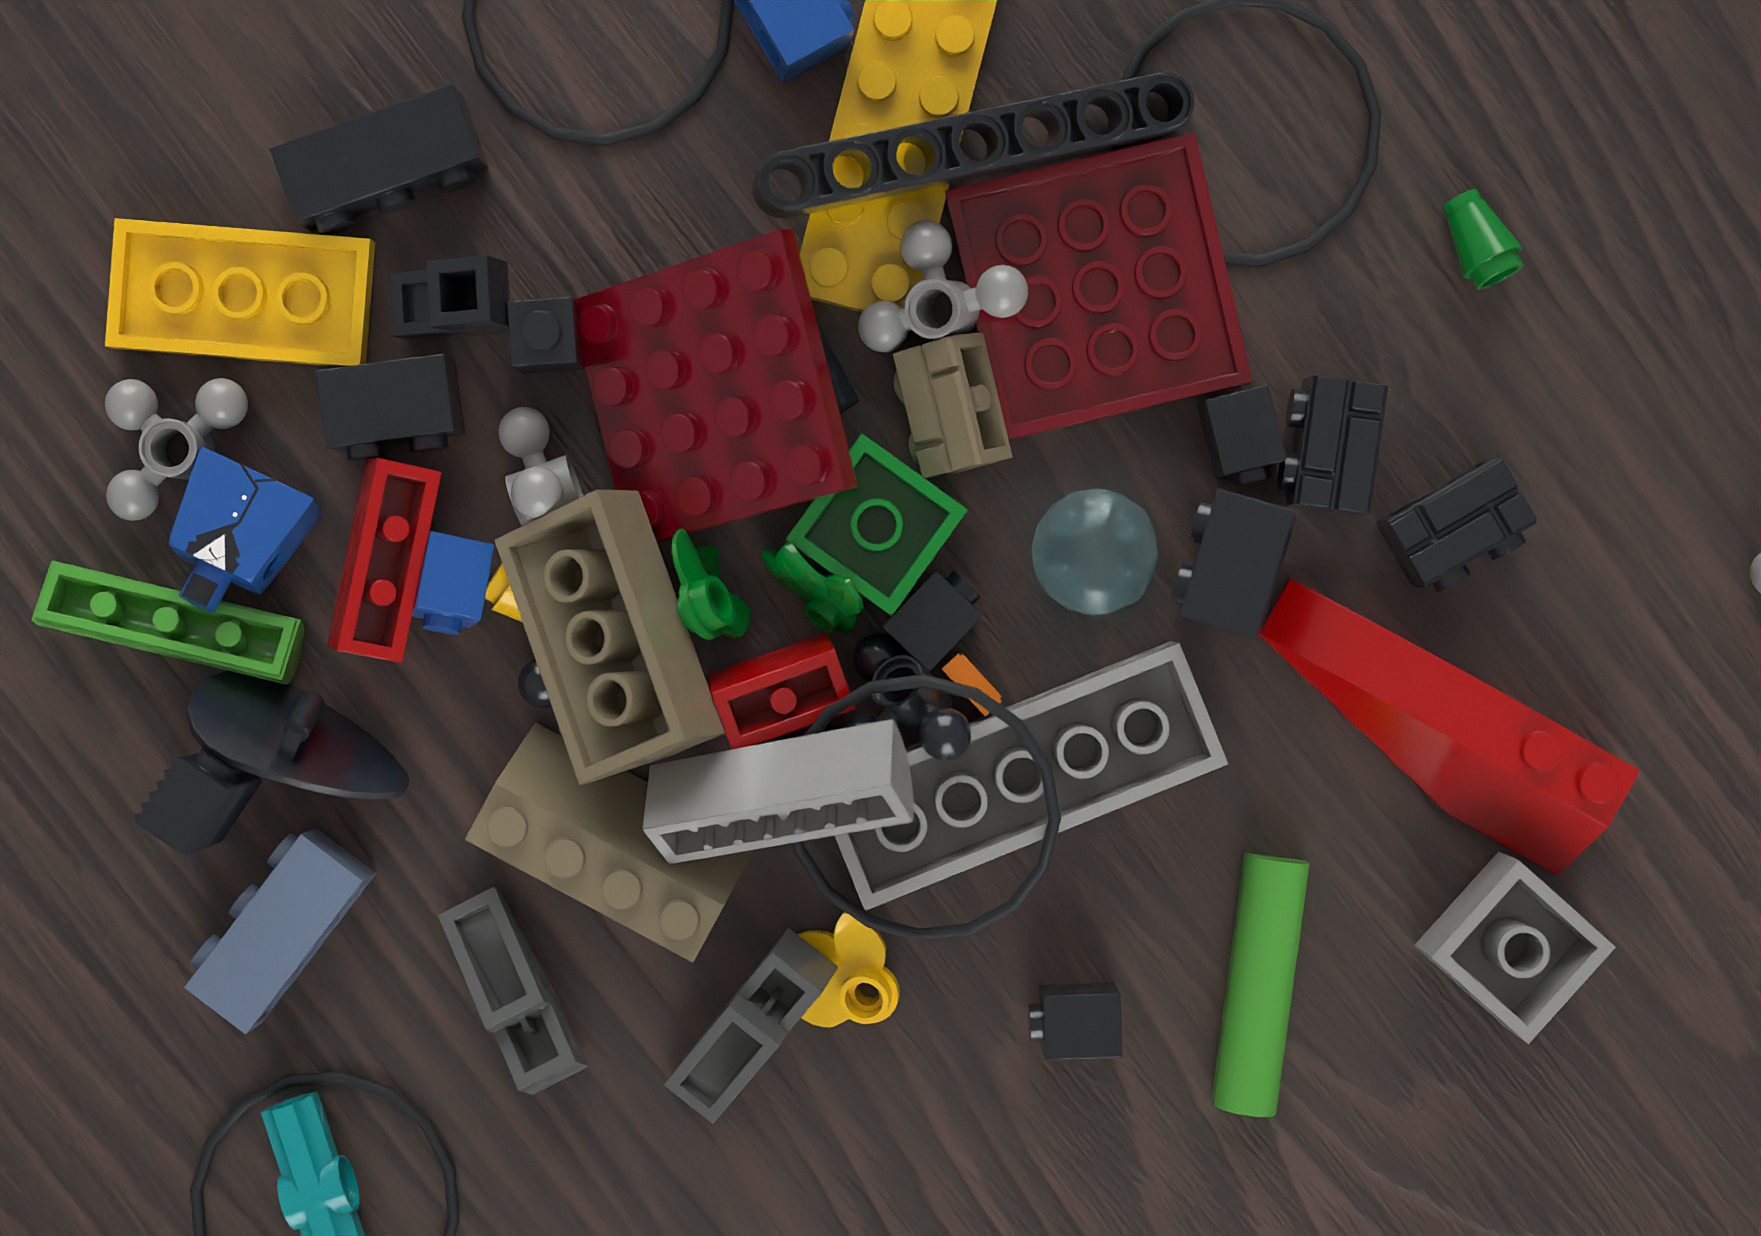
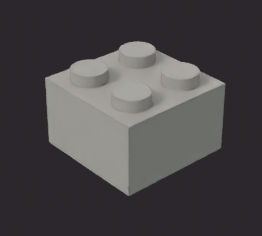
[1414,852,1616,1044]

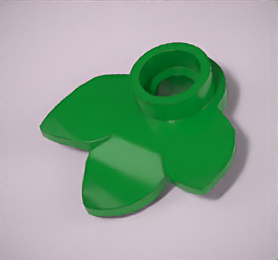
[672,528,751,640]
[761,542,864,633]

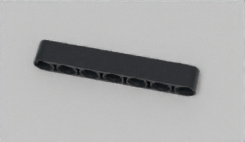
[752,73,1194,218]

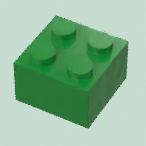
[786,434,968,616]

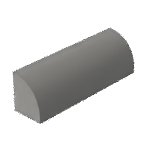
[642,719,914,864]

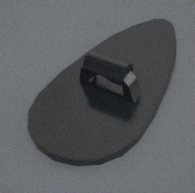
[186,671,409,800]

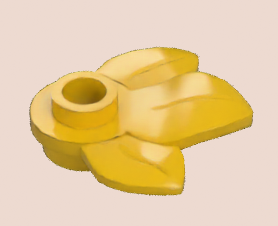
[797,911,900,1027]

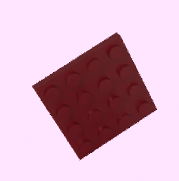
[945,132,1253,440]
[575,229,858,542]

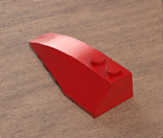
[1260,578,1640,876]

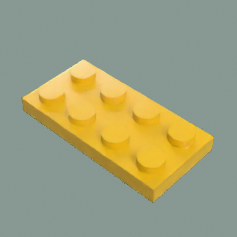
[105,218,375,367]

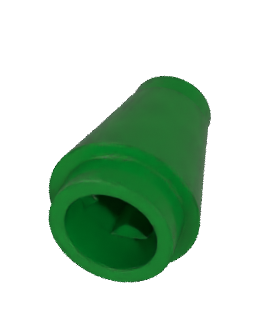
[1442,189,1524,290]

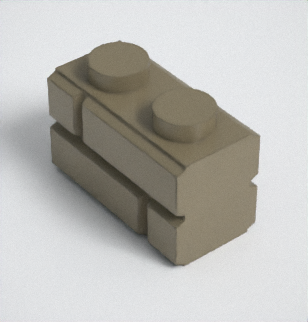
[893,332,1013,479]

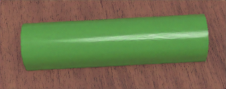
[32,560,305,685]
[1211,853,1310,1117]

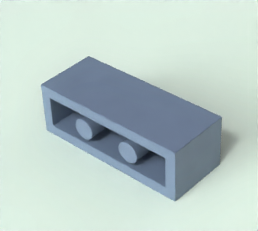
[184,828,376,1034]

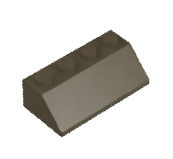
[494,490,725,785]
[465,721,754,963]

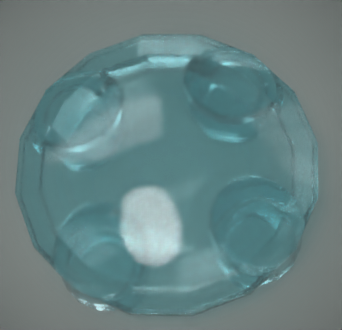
[1031,488,1158,615]

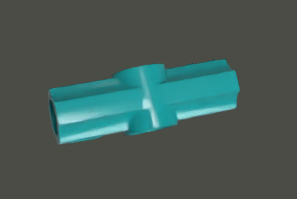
[261,1091,365,1236]

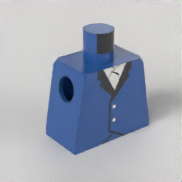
[169,446,322,613]

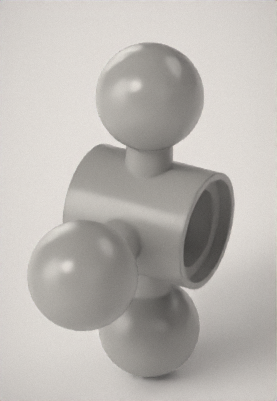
[858,220,1028,352]
[105,378,248,521]
[498,407,584,526]

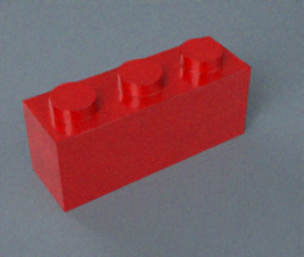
[326,458,442,663]

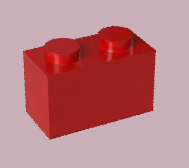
[707,632,855,749]

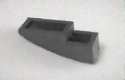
[438,887,589,1095]
[664,928,838,1124]

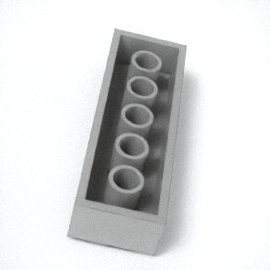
[834,641,1228,911]

